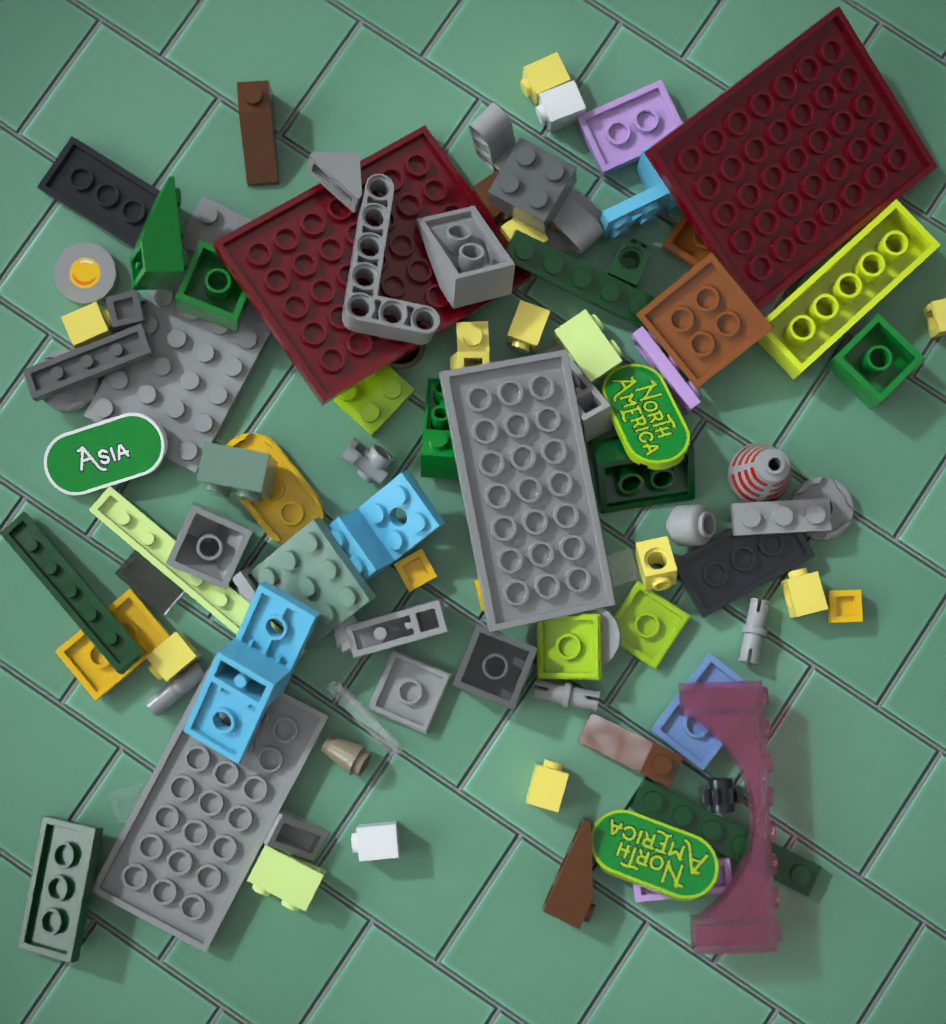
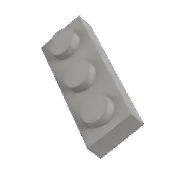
[730,498,832,537]

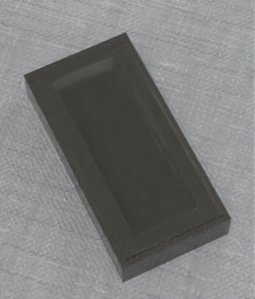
[115,550,185,615]

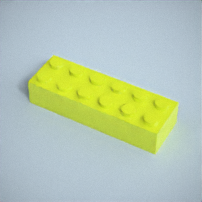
[757,199,940,380]

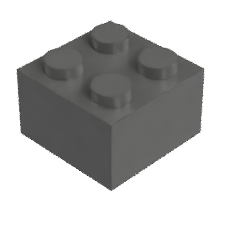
[488,138,577,234]
[453,624,538,710]

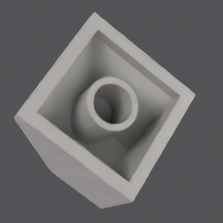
[166,501,253,590]

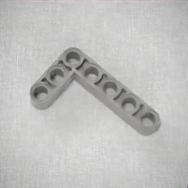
[469,103,604,255]
[342,174,440,345]

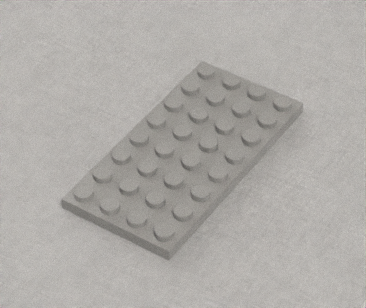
[84,196,272,474]
[439,349,615,632]
[92,656,330,953]

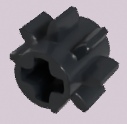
[701,778,743,813]

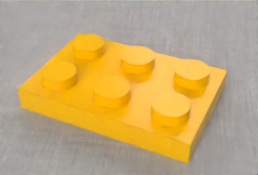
[55,588,171,701]

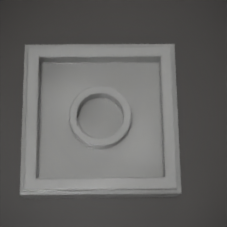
[367,649,452,734]

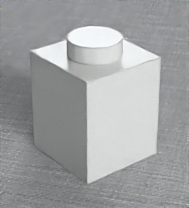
[535,80,586,133]
[351,821,400,861]

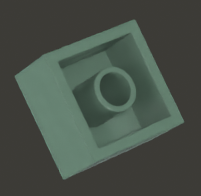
[196,442,278,504]

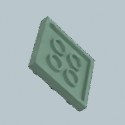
[250,517,376,651]

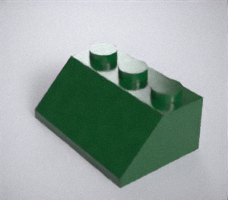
[591,436,695,513]

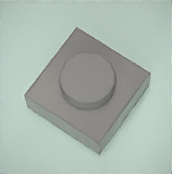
[231,565,259,604]

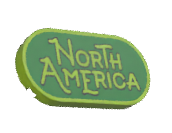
[602,364,690,470]
[591,810,719,902]

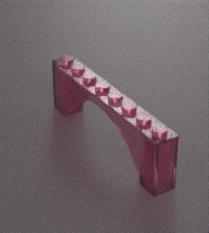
[678,680,781,955]

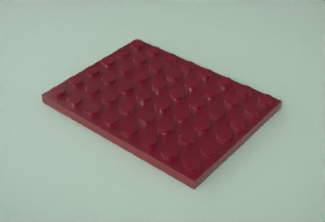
[644,6,938,309]
[213,125,532,406]

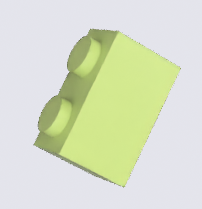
[553,309,622,385]
[247,844,327,912]

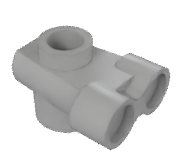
[340,437,394,484]

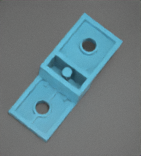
[599,144,680,240]
[327,470,445,581]
[183,581,320,764]

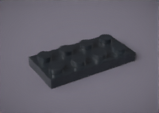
[37,136,160,250]
[675,500,816,618]

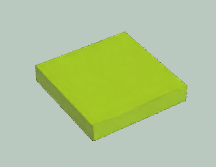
[614,581,691,670]
[537,614,603,680]

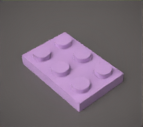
[576,80,682,176]

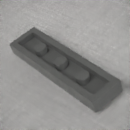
[23,323,155,402]

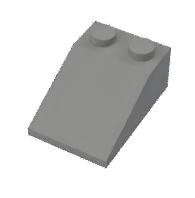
[416,206,515,309]

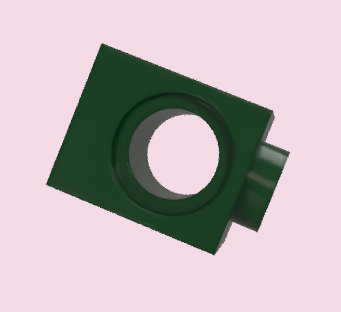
[608,239,652,288]

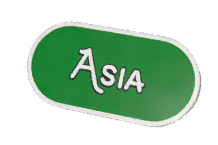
[44,412,168,495]

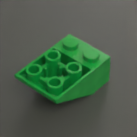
[129,176,188,290]
[421,378,459,480]

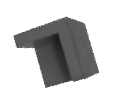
[106,290,146,332]

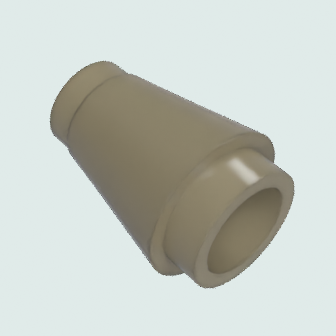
[321,734,372,776]

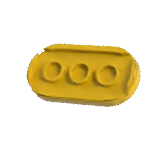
[226,433,324,544]

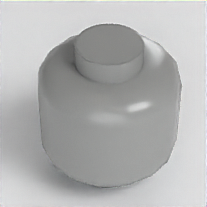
[666,504,716,546]

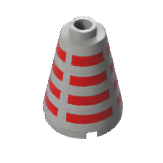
[727,443,791,503]

